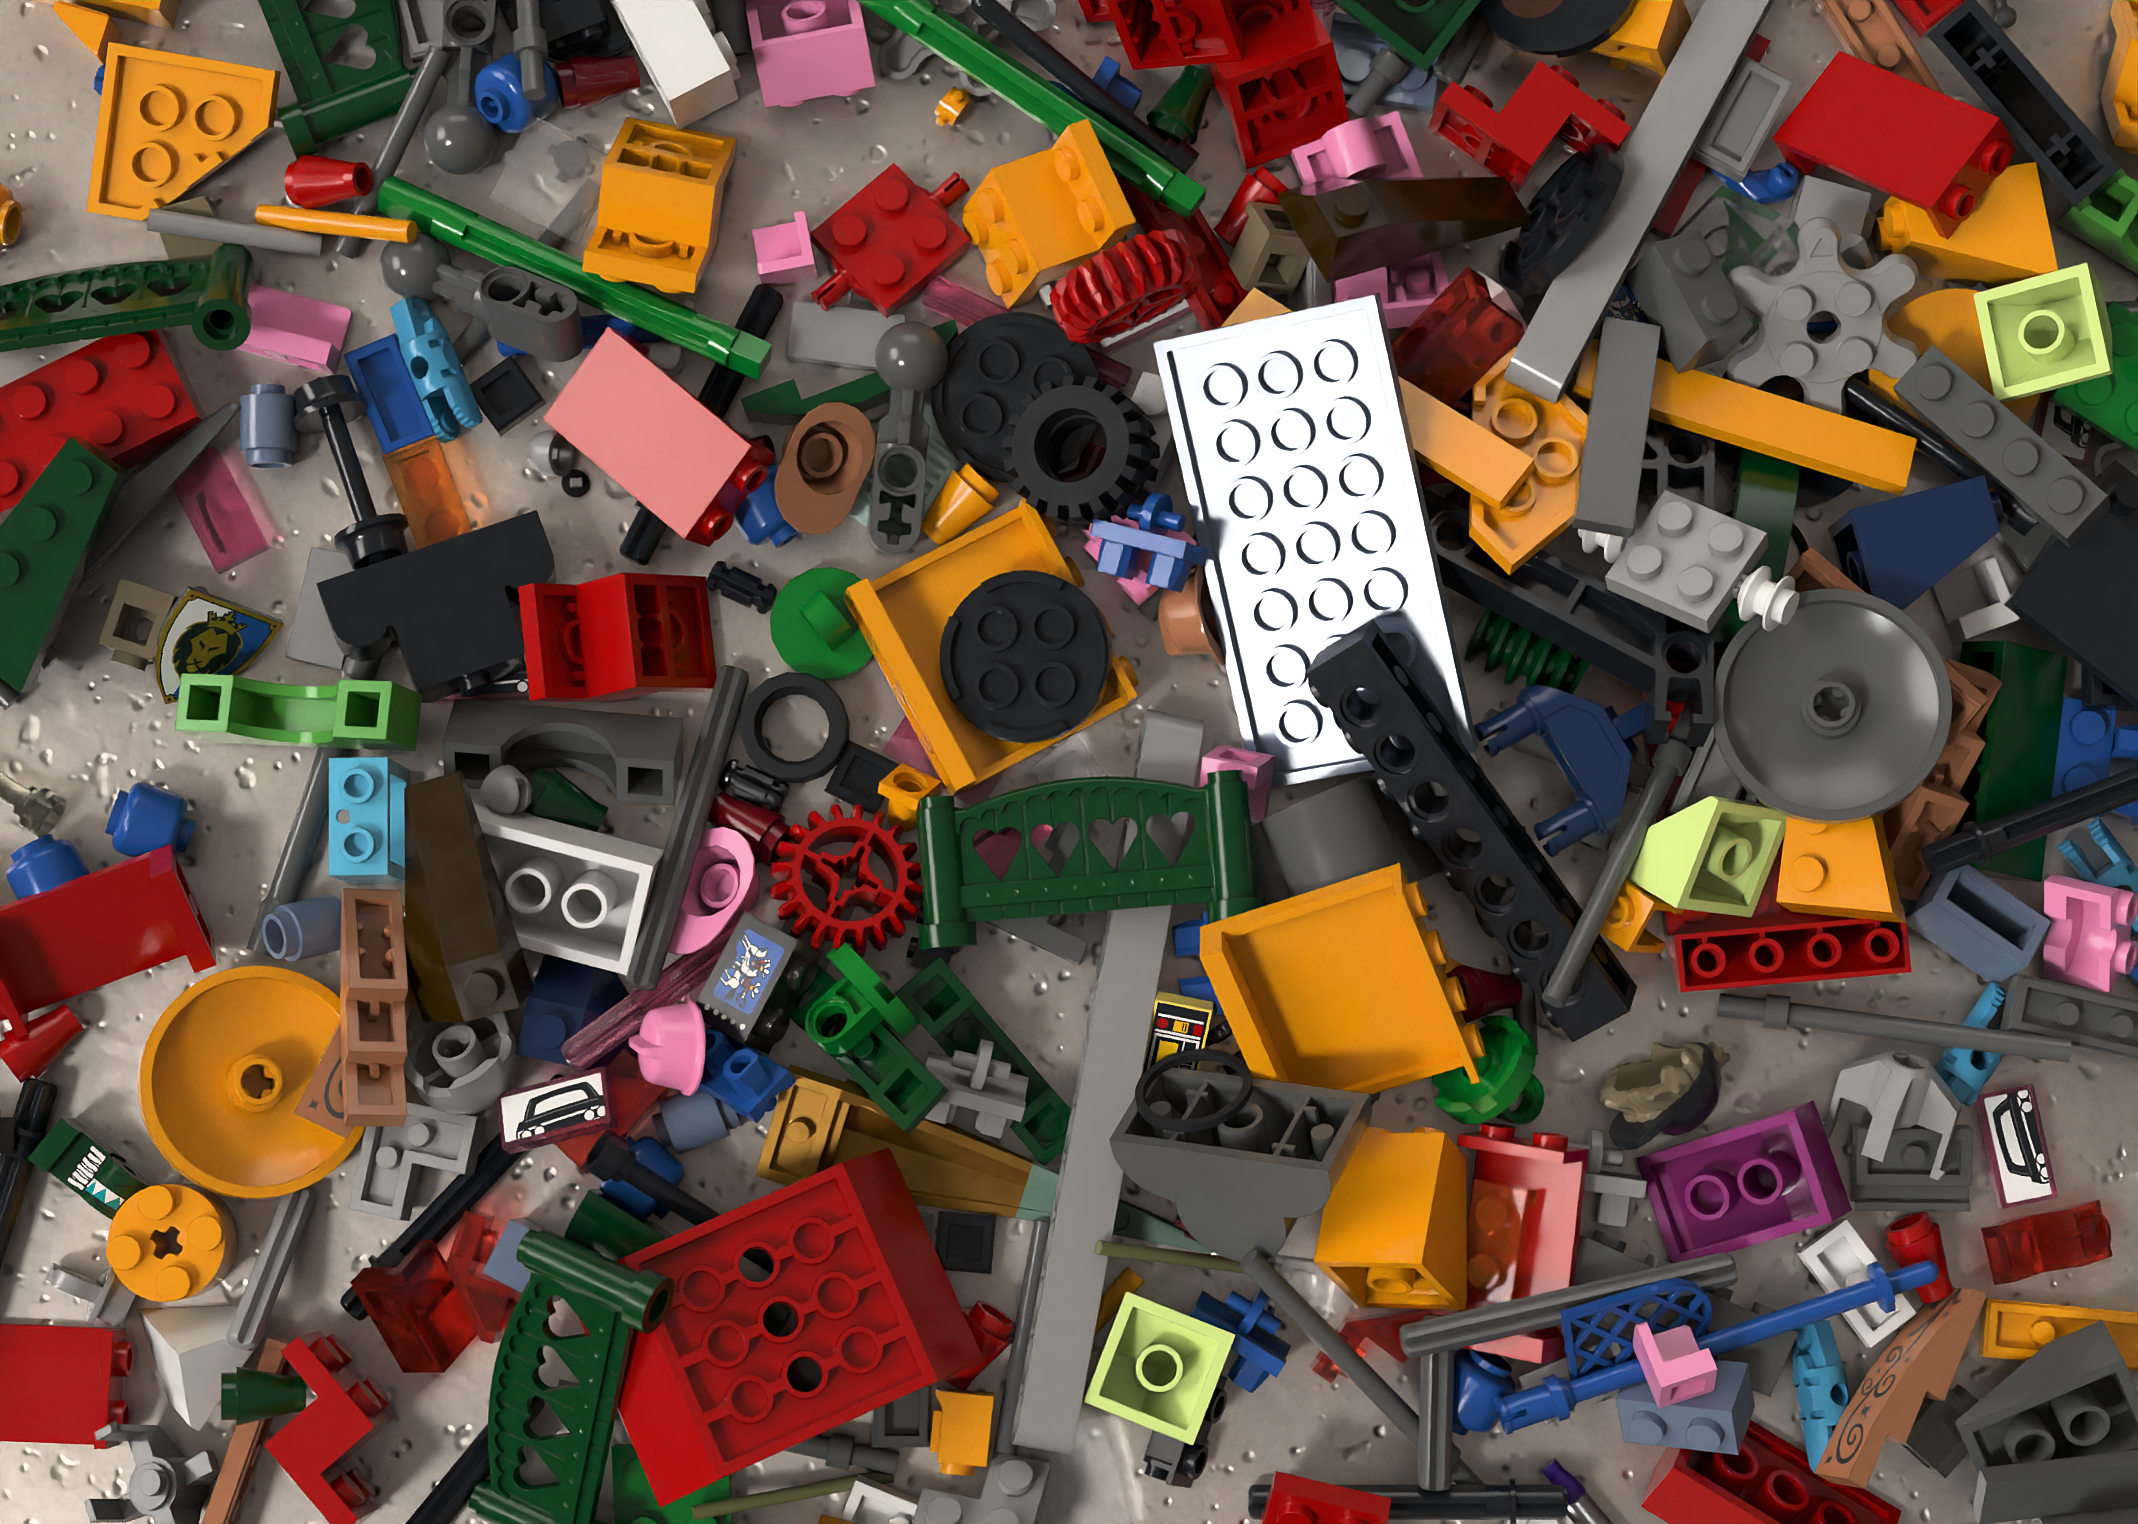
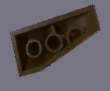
[1277,177,1531,283]
[404,770,535,1022]

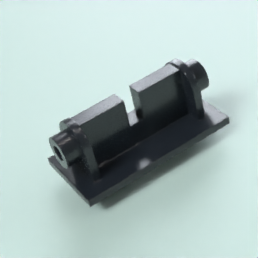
[1142,1375,1227,1488]

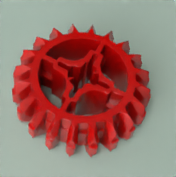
[1049,229,1202,344]
[770,804,923,958]

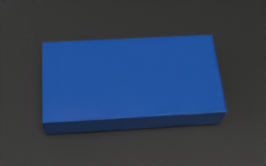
[343,333,438,461]

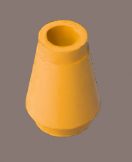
[921,462,1000,546]

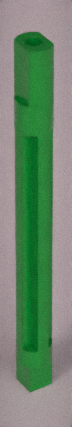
[855,0,1206,221]
[378,175,772,381]

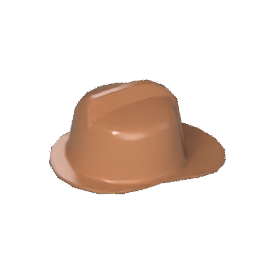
[774,402,876,535]
[1158,545,1226,666]

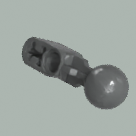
[424,0,498,175]
[379,231,585,362]
[867,321,948,555]

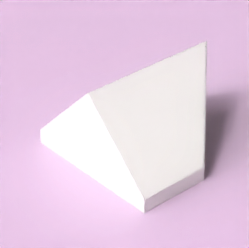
[137,1305,266,1431]

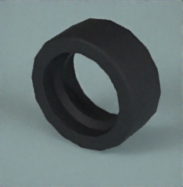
[740,672,850,783]

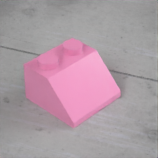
[744,0,876,107]

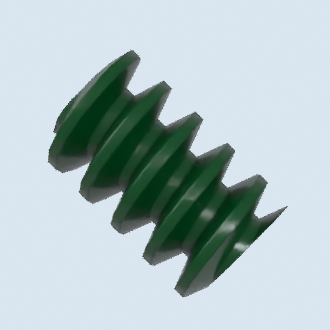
[1464,609,1590,694]

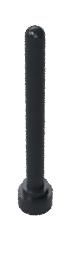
[971,0,1200,175]
[1844,375,2037,537]
[584,1129,773,1274]

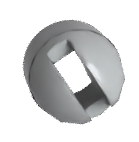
[527,430,576,477]
[480,765,532,815]

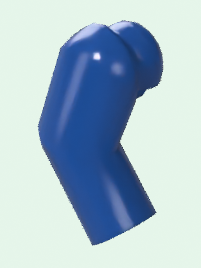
[1711,163,1799,205]

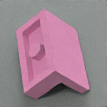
[235,283,353,375]

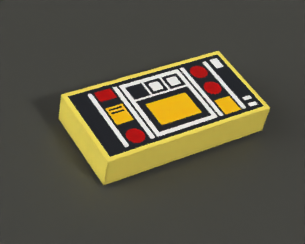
[1141,991,1214,1076]

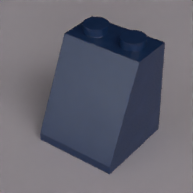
[1828,475,2003,611]

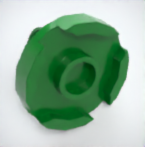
[770,567,874,681]
[805,942,920,1055]
[1432,1015,1545,1125]

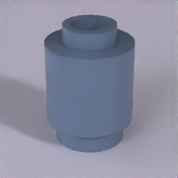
[239,384,298,469]
[262,894,341,962]
[652,1087,742,1155]

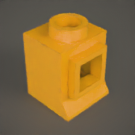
[1599,877,1685,953]
[929,1387,995,1476]

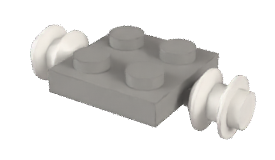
[1578,490,1799,634]

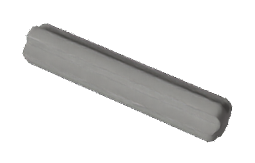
[226,1189,315,1351]

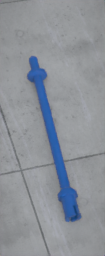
[1494,1260,1939,1435]

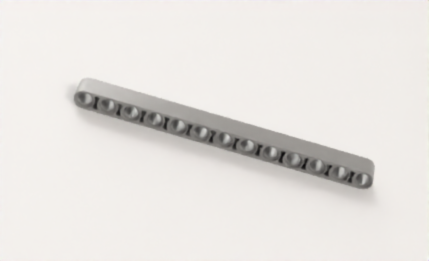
[1011,709,1204,1455]

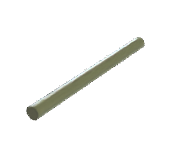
[1095,1240,1281,1274]
[691,1471,894,1520]

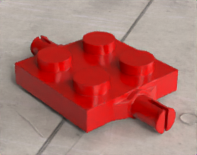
[810,163,971,318]

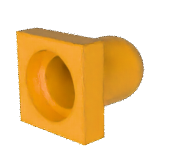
[877,763,941,832]

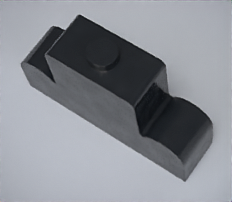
[1926,0,2126,212]
[316,510,556,703]

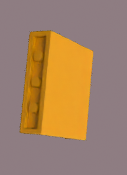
[843,498,1139,797]
[1200,863,1486,1095]

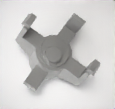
[1821,1050,1962,1180]

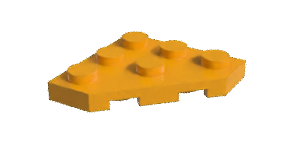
[86,42,281,221]
[1469,347,1588,575]

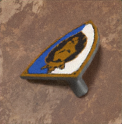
[154,586,284,705]

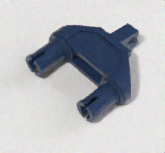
[1474,685,1646,857]

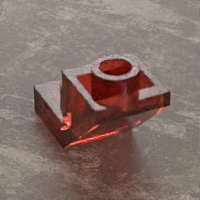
[1981,1200,2113,1285]
[445,1209,517,1344]
[1309,1309,1434,1384]

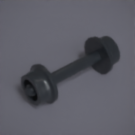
[293,375,409,570]

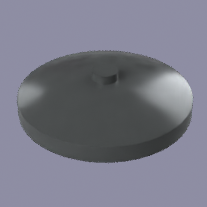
[1713,589,1952,824]

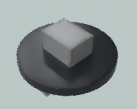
[561,469,590,497]

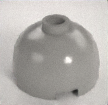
[404,1012,521,1116]

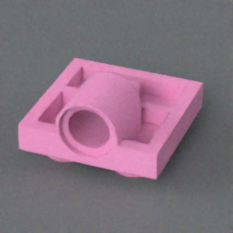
[1291,110,1424,185]
[1332,251,1455,329]

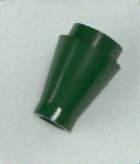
[1146,65,1214,145]
[525,767,609,832]
[221,1366,306,1426]

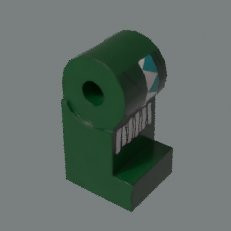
[27,1118,150,1220]

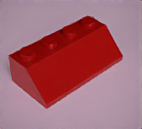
[1641,1420,1901,1524]

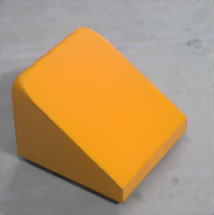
[53,0,122,64]

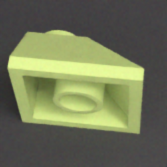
[1973,263,2113,403]
[1629,796,1787,918]
[1082,1291,1235,1446]

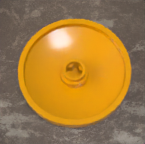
[137,965,366,1199]

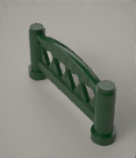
[258,0,431,160]
[0,243,254,352]
[916,770,1265,950]
[469,1229,674,1524]

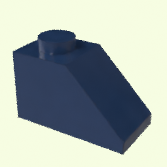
[516,954,644,1080]

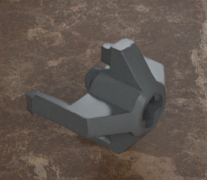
[84,1420,220,1524]

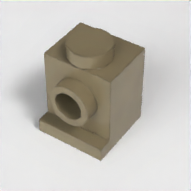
[1228,201,1311,296]
[98,578,178,672]

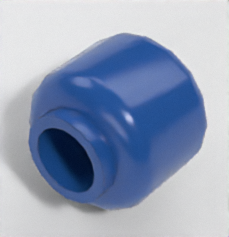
[474,52,558,134]
[734,464,802,549]
[105,782,196,858]
[6,834,90,900]
[600,1135,685,1220]
[1452,1349,1516,1436]

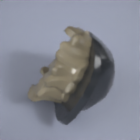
[1599,1041,1731,1150]

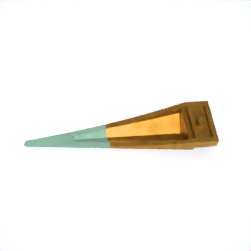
[755,1064,1213,1253]

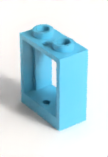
[328,757,410,885]

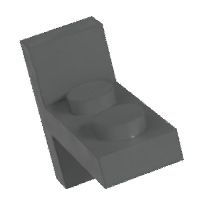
[984,822,1095,966]

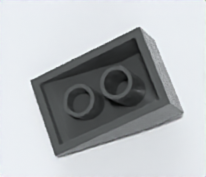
[1955,1320,2138,1475]

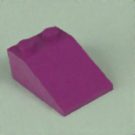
[1636,1100,1852,1263]

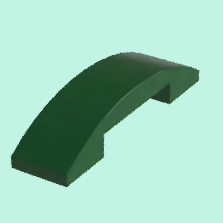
[740,319,959,425]
[1714,447,1800,650]
[769,951,949,1134]
[895,955,1071,1166]

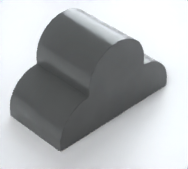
[1251,774,1443,906]
[1109,1067,1372,1262]

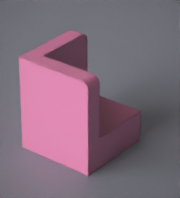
[752,210,819,288]
[1199,745,1275,823]
[1633,1322,1718,1409]

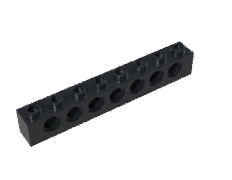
[1306,619,1637,1043]

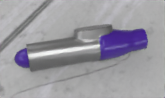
[1541,1459,1613,1524]

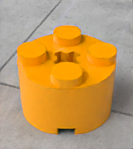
[106,1183,238,1302]

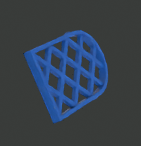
[1560,1278,1712,1381]

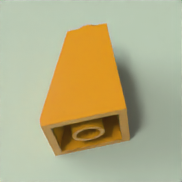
[1872,162,2058,290]
[1313,1127,1467,1310]

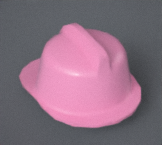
[668,827,760,955]
[629,995,706,1096]

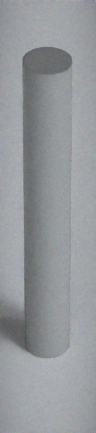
[147,208,322,257]

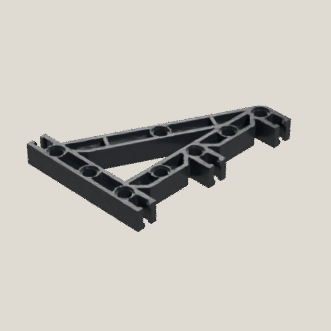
[1416,364,1715,747]

